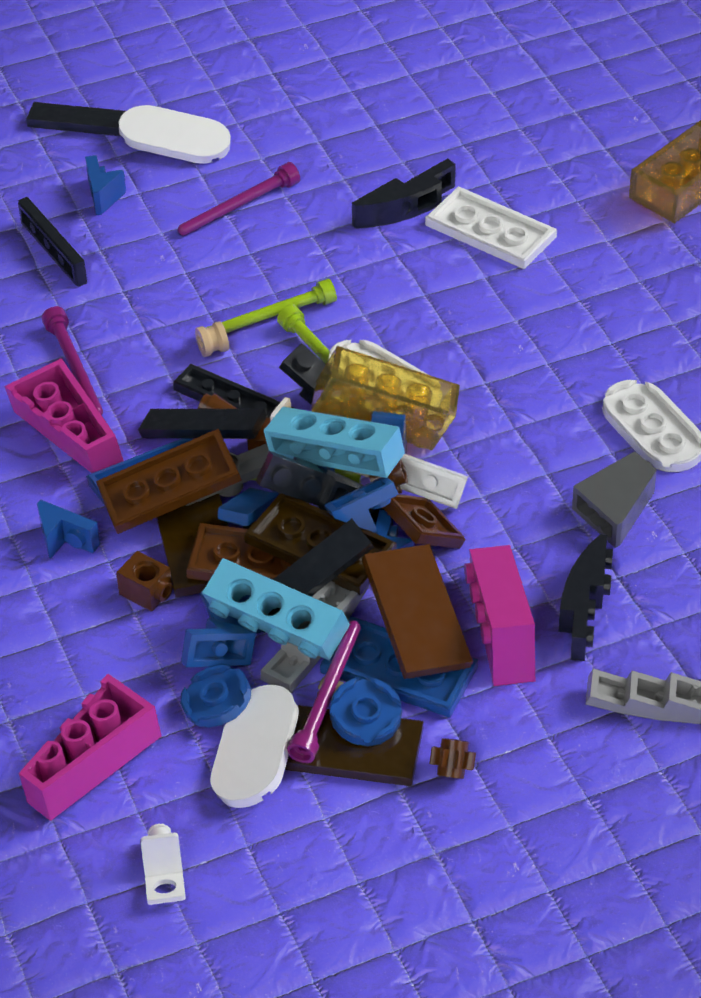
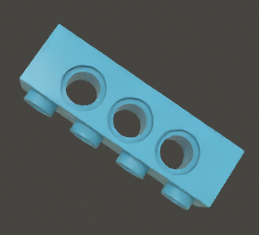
[264,407,405,478]
[202,558,350,661]

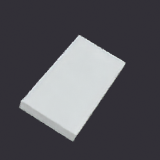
[425,186,557,269]

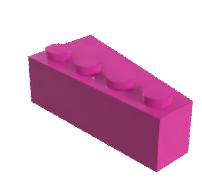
[4,358,124,473]
[464,545,536,686]
[19,674,162,821]

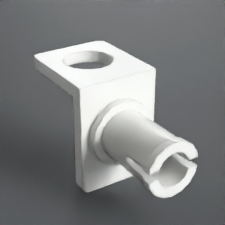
[140,824,186,905]

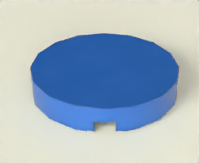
[180,664,251,728]
[329,677,402,746]

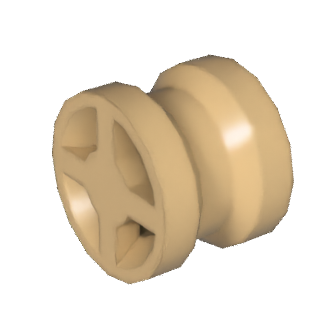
[195,321,229,357]

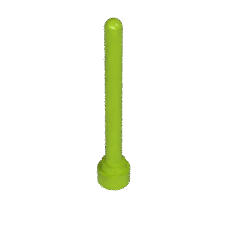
[206,278,337,333]
[277,305,330,365]

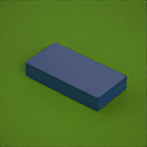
[218,487,279,526]

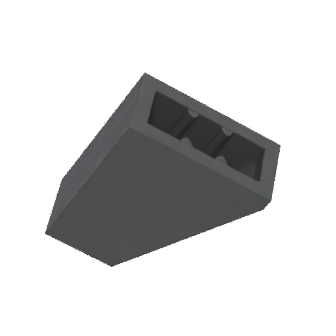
[572,451,657,548]

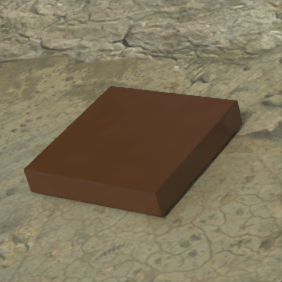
[382,494,466,549]

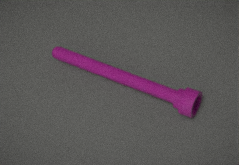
[178,162,300,236]
[41,306,103,415]
[287,621,361,763]

